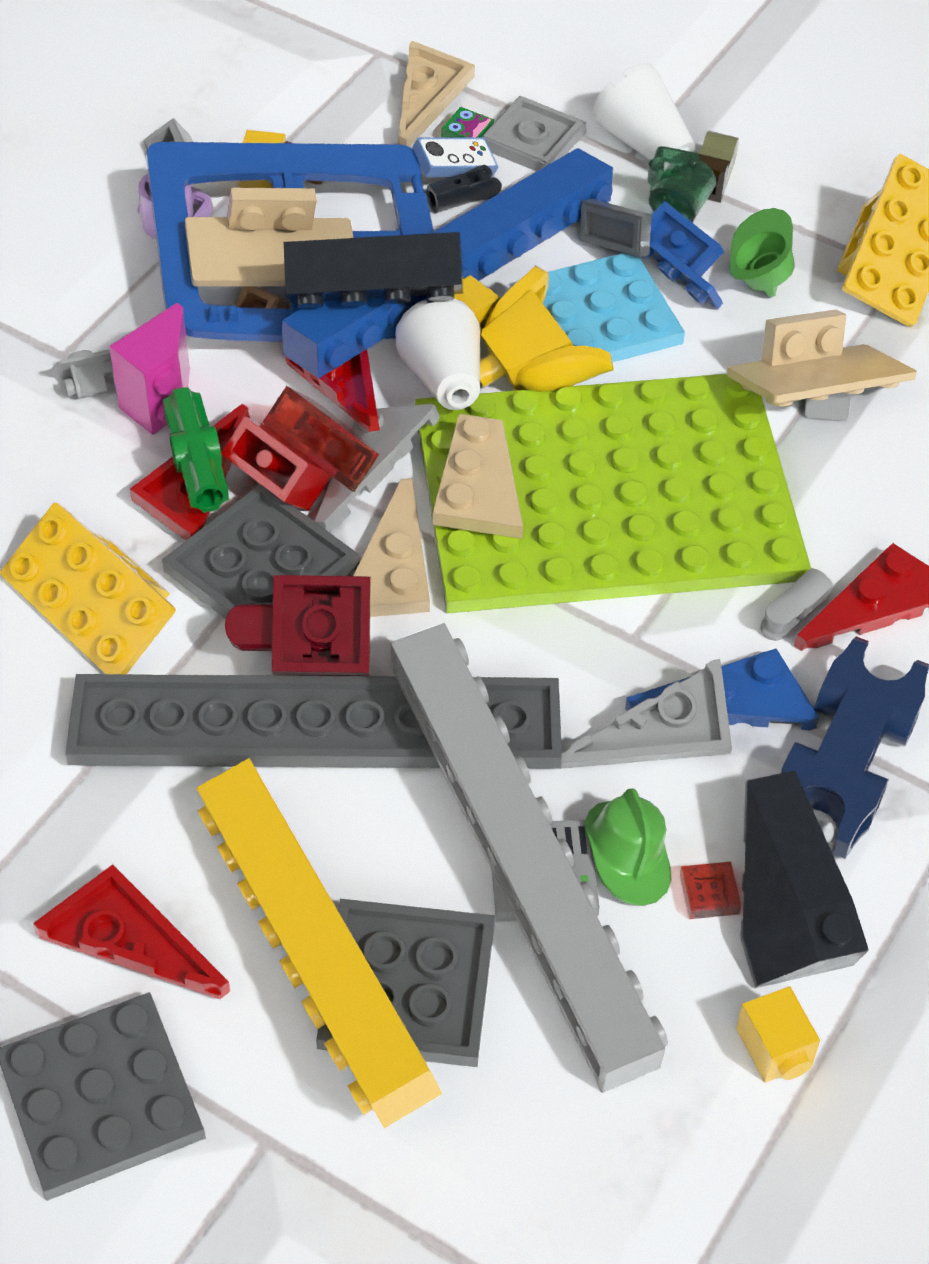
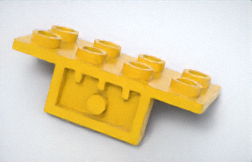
[837,154,929,327]
[0,502,176,674]

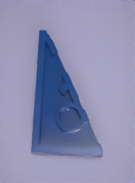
[625,648,819,731]

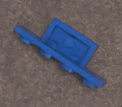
[602,199,724,309]

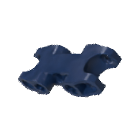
[781,636,929,859]

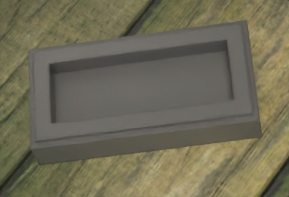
[580,199,652,258]

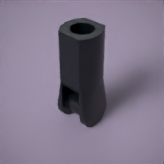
[426,165,502,213]

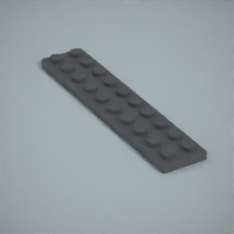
[65,674,562,769]

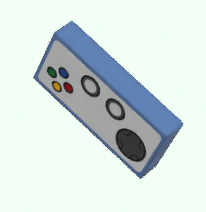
[412,137,499,177]

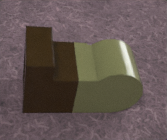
[686,131,739,203]

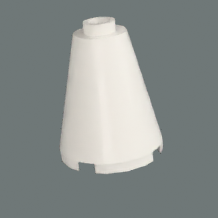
[593,63,695,172]
[395,299,480,410]

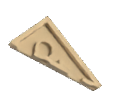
[398,41,475,147]
[353,478,430,617]

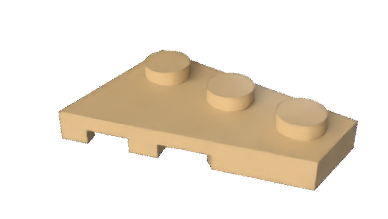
[433,414,523,539]

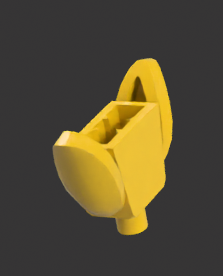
[480,265,614,392]

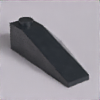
[740,770,869,988]

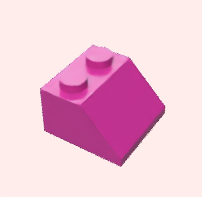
[109,303,190,435]

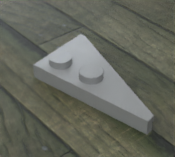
[315,404,440,532]
[561,659,732,769]

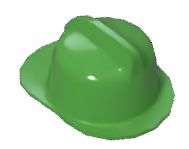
[729,208,795,297]
[584,788,672,906]

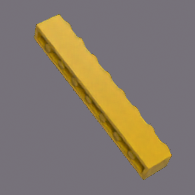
[196,758,442,1128]

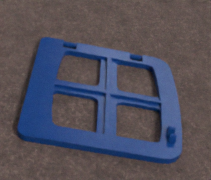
[146,142,434,342]

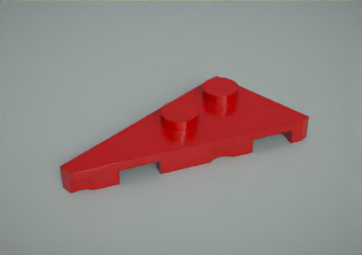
[285,349,380,432]
[130,404,251,541]
[794,543,929,651]
[33,864,230,1000]

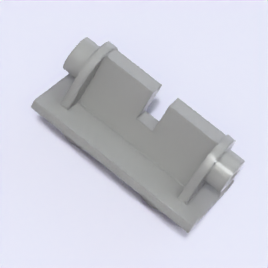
[60,349,116,399]

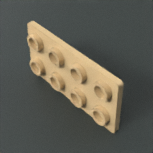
[185,188,354,286]
[727,309,917,407]

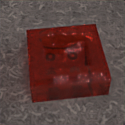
[680,861,742,920]

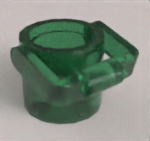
[647,146,716,223]

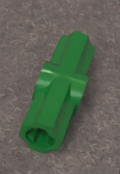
[163,387,229,513]

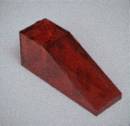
[262,385,380,492]

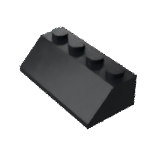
[283,232,464,309]

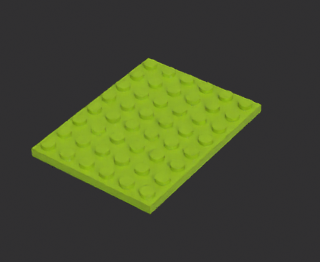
[415,374,811,614]

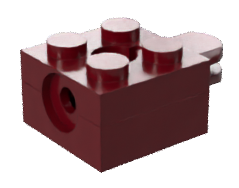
[225,575,371,676]

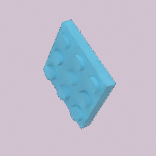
[543,253,685,362]

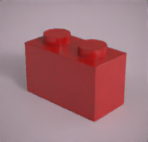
[221,416,333,511]

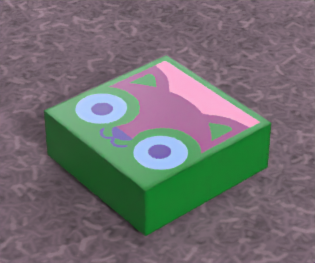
[441,107,494,137]

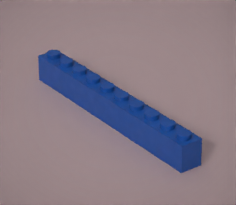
[281,148,613,378]

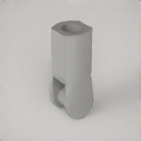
[760,568,834,641]

